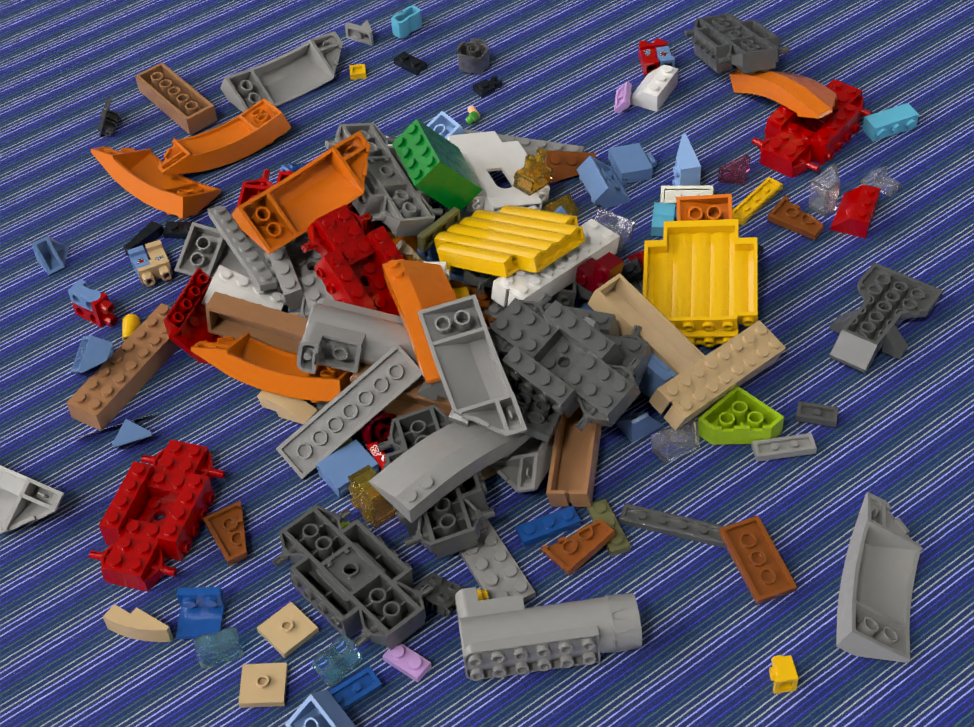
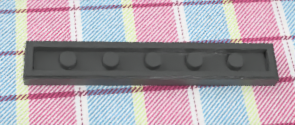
[619,503,727,549]

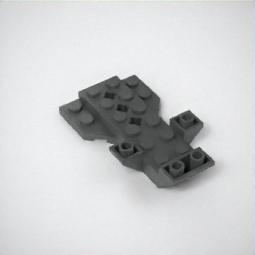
[829,262,943,373]
[417,380,563,442]

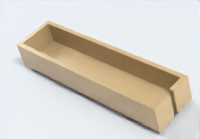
[588,273,705,374]
[649,320,786,431]

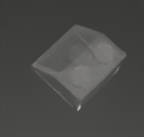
[808,164,840,217]

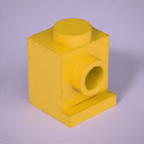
[769,655,799,694]

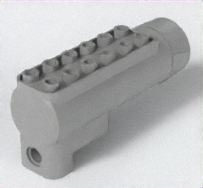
[296,298,424,378]
[455,587,642,681]

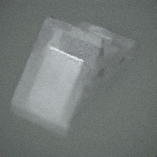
[861,166,901,197]

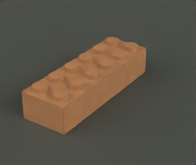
[135,62,217,135]

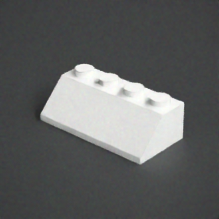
[201,265,283,311]

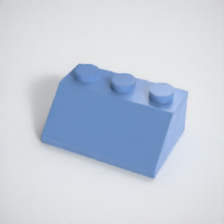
[577,156,631,208]
[70,335,114,373]
[285,689,356,727]

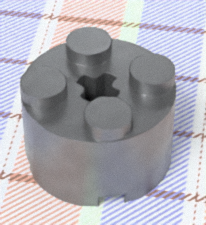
[457,39,490,75]

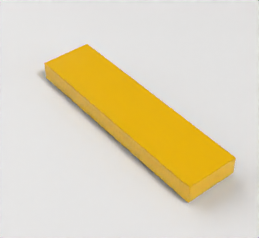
[733,177,783,226]

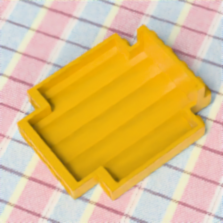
[434,205,585,278]
[643,219,758,347]

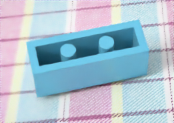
[862,103,919,142]

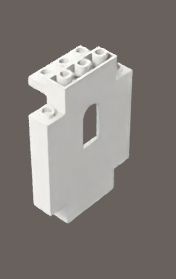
[447,131,550,212]

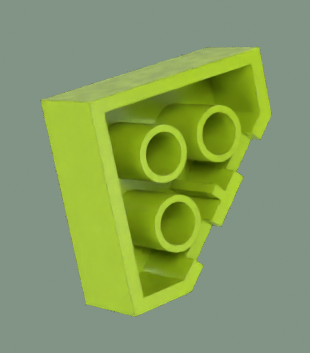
[697,386,784,445]

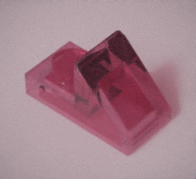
[718,154,750,185]

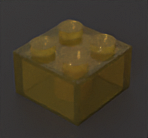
[348,465,396,528]

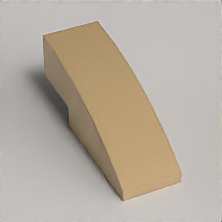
[257,390,318,425]
[103,604,174,642]

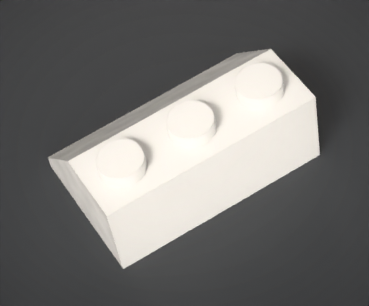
[630,65,678,112]

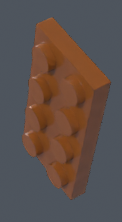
[719,515,797,605]

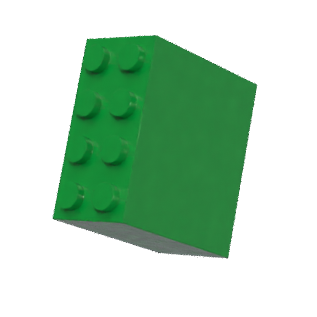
[392,119,482,211]

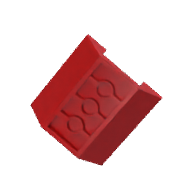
[163,267,222,365]

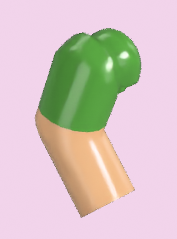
[465,105,480,125]

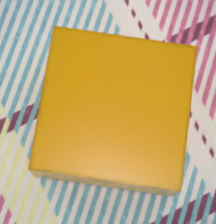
[349,64,366,80]

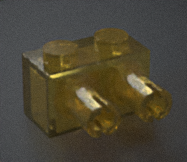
[513,148,554,196]

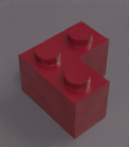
[575,252,624,293]

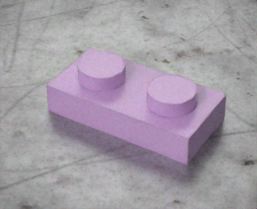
[614,81,632,114]
[382,643,432,683]

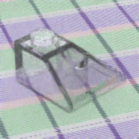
[594,208,637,254]
[651,416,700,463]

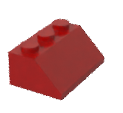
[830,184,881,238]

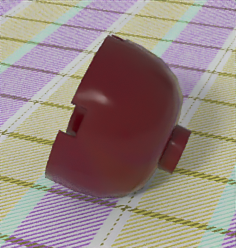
[361,411,396,451]

